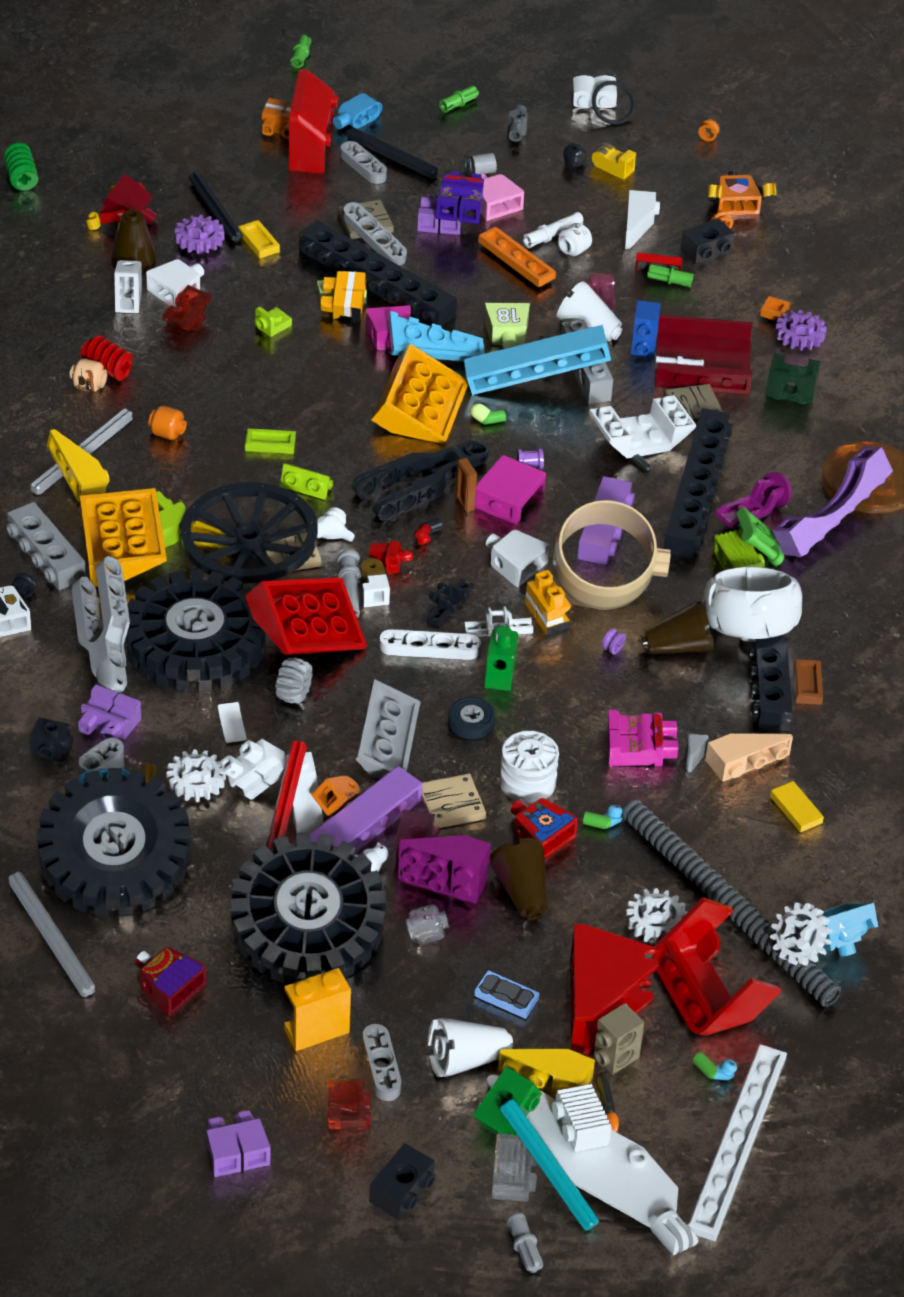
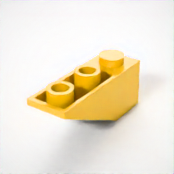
[498,1049,595,1094]

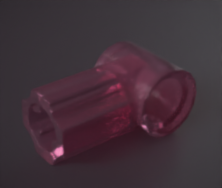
[589,273,616,310]

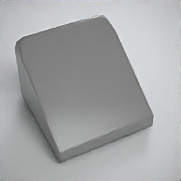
[685,734,708,772]

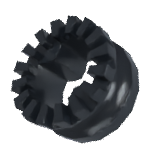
[11,572,37,598]

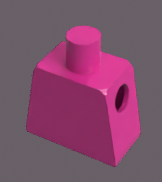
[366,306,411,354]

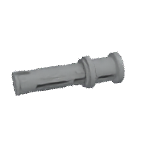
[337,550,361,617]

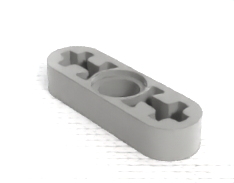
[341,141,387,184]
[362,1024,401,1101]

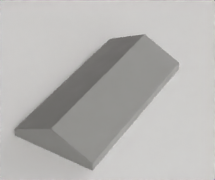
[355,679,420,779]

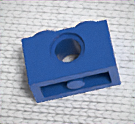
[631,300,661,357]

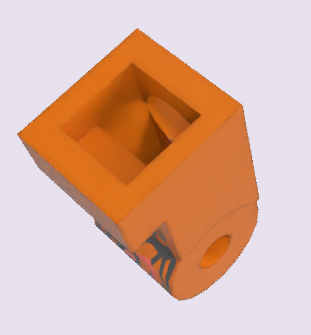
[311,776,361,816]

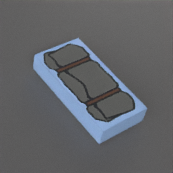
[475,970,539,1019]

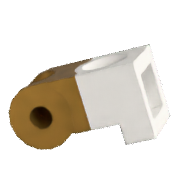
[361,558,390,607]

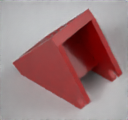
[570,924,659,1053]

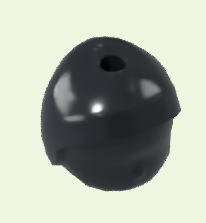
[563,143,587,167]

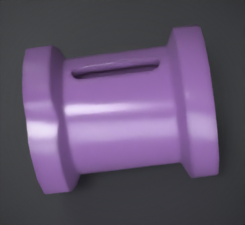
[517,448,544,470]

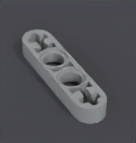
[343,202,407,266]

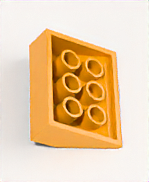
[371,343,469,445]
[80,488,167,587]

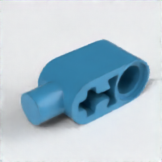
[333,93,382,129]

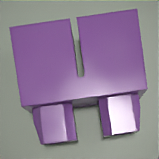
[418,194,461,235]
[78,685,141,740]
[207,1110,270,1177]

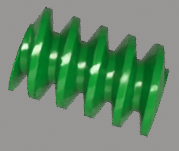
[4,143,39,191]

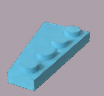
[388,311,485,361]

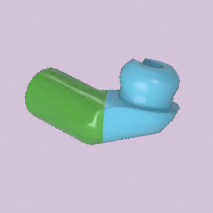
[583,805,623,829]
[692,1052,737,1080]

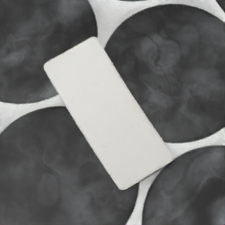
[218,702,247,743]

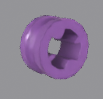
[601,628,626,654]

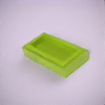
[245,429,296,454]

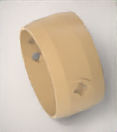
[553,500,671,610]

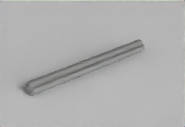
[30,408,133,495]
[8,872,95,997]

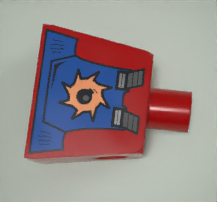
[510,798,578,858]

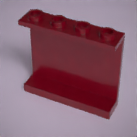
[655,314,753,394]

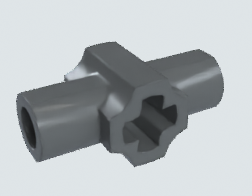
[508,105,528,142]

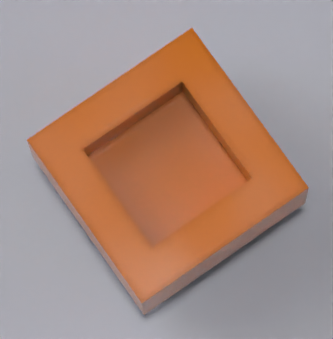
[760,296,790,321]

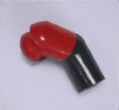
[414,518,443,545]

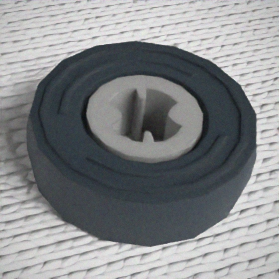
[448,697,496,739]

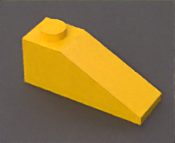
[47,429,109,502]

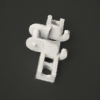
[465,606,533,637]

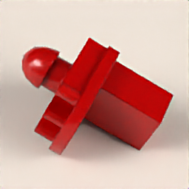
[369,540,413,575]

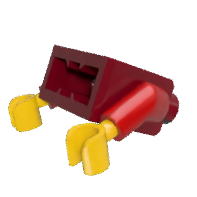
[86,174,158,230]

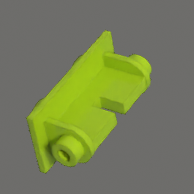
[280,463,333,500]

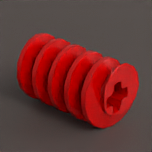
[81,335,133,381]

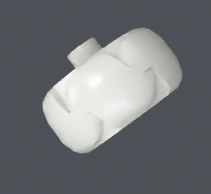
[703,567,802,642]

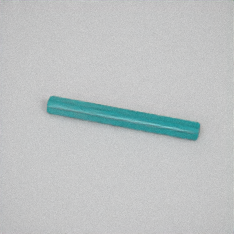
[500,1099,599,1231]

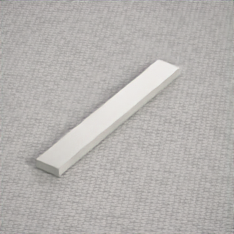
[688,1044,787,1242]

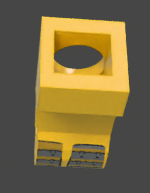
[592,144,636,180]

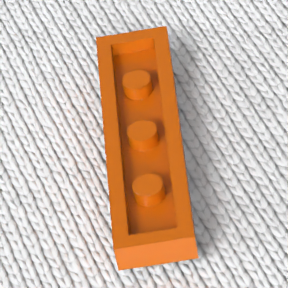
[478,227,556,287]

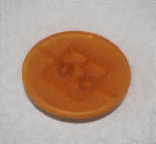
[823,441,904,513]

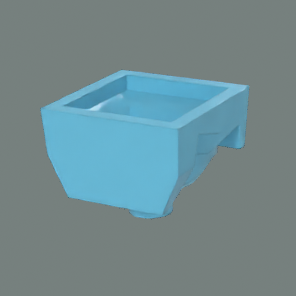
[801,903,878,957]

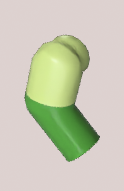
[470,403,506,425]

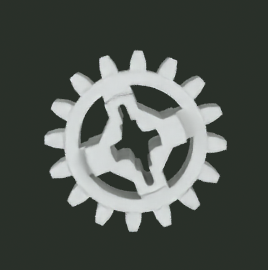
[166,749,226,802]
[626,888,688,944]
[770,902,833,966]

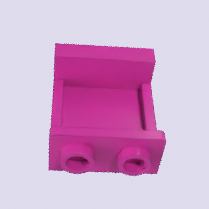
[475,455,546,525]

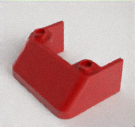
[289,69,338,173]
[651,897,782,1036]

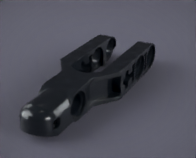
[351,440,489,520]

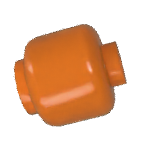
[148,405,187,440]

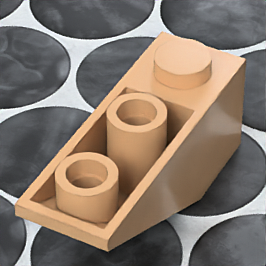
[705,734,793,782]

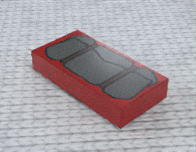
[635,252,682,271]

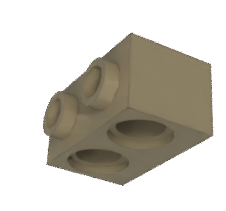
[594,1003,644,1075]

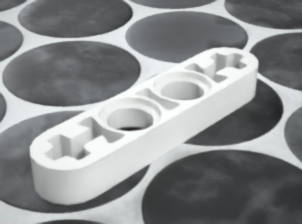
[379,629,481,660]

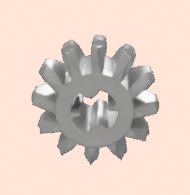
[275,658,313,704]

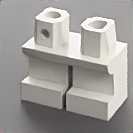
[221,739,287,800]

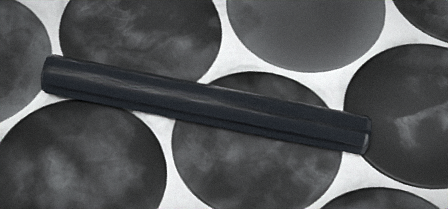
[347,127,438,179]
[189,171,243,243]

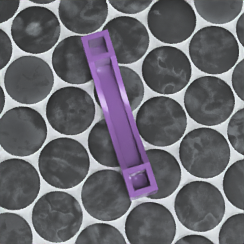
[772,447,893,557]

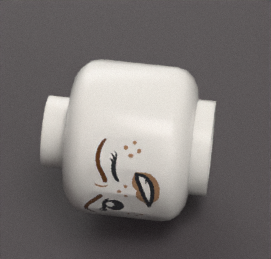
[558,223,592,256]

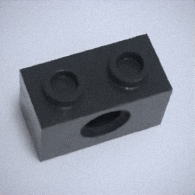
[680,219,735,264]
[369,1143,436,1220]

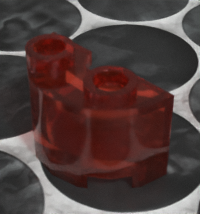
[162,285,211,331]
[328,1079,371,1130]

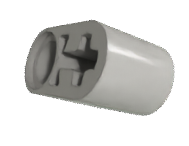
[464,153,497,176]
[79,738,125,775]

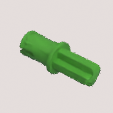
[290,34,311,68]
[439,86,479,113]
[647,265,694,288]

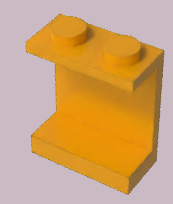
[284,968,351,1051]

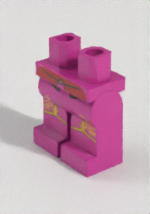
[607,710,678,766]

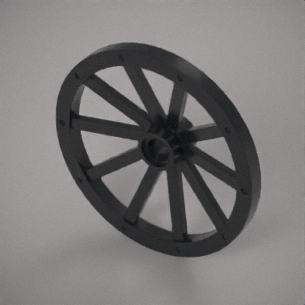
[181,482,318,583]

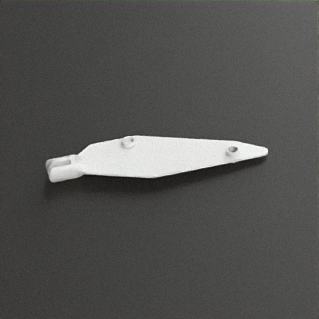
[487,1075,698,1256]

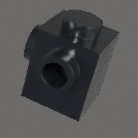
[29,717,73,761]

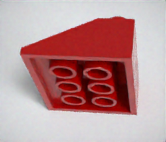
[245,578,367,655]

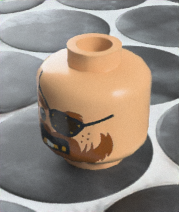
[70,359,107,392]

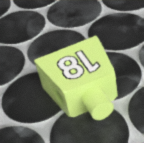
[484,303,530,349]

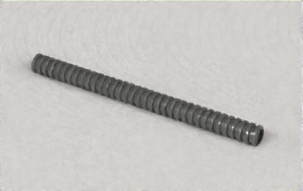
[622,799,841,1007]

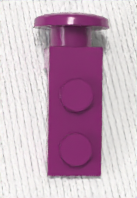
[715,472,792,529]

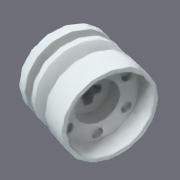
[500,731,559,804]

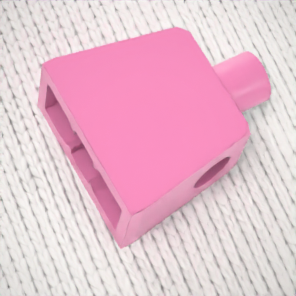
[481,174,524,221]

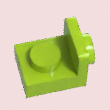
[255,306,292,337]

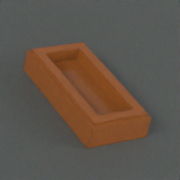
[456,458,477,512]
[794,659,823,704]

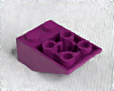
[398,835,491,904]

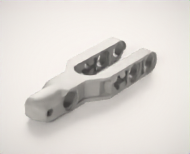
[72,556,130,695]

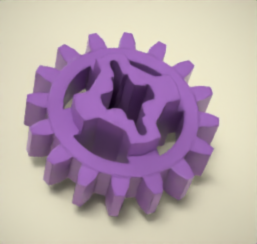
[175,215,224,254]
[775,310,827,351]

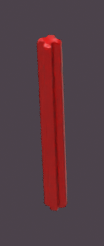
[266,740,307,850]

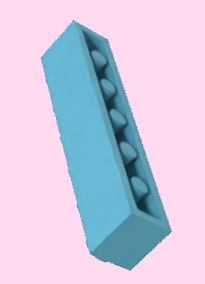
[464,324,611,395]

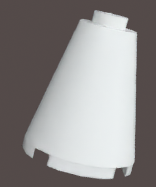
[557,281,623,342]
[428,1018,513,1077]

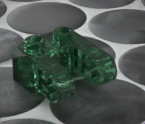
[765,353,821,404]

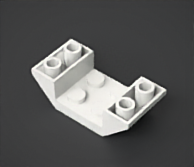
[589,395,696,458]

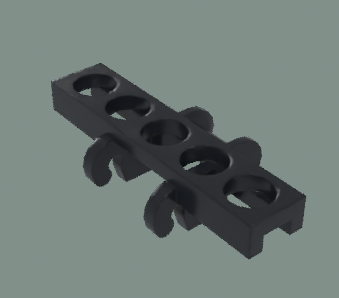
[426,578,474,627]

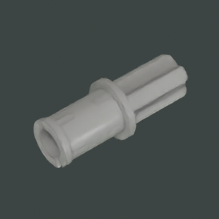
[506,1213,543,1273]

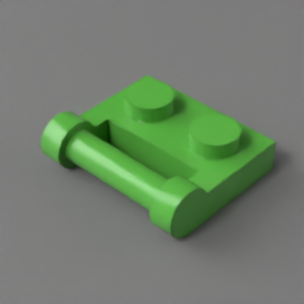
[736,507,784,566]

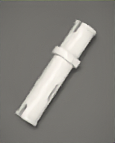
[523,212,583,248]

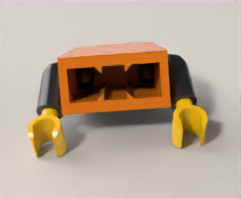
[708,171,777,215]

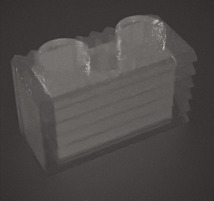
[492,1133,537,1202]

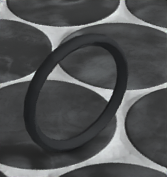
[592,81,635,125]

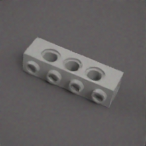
[561,320,613,404]
[6,502,86,591]

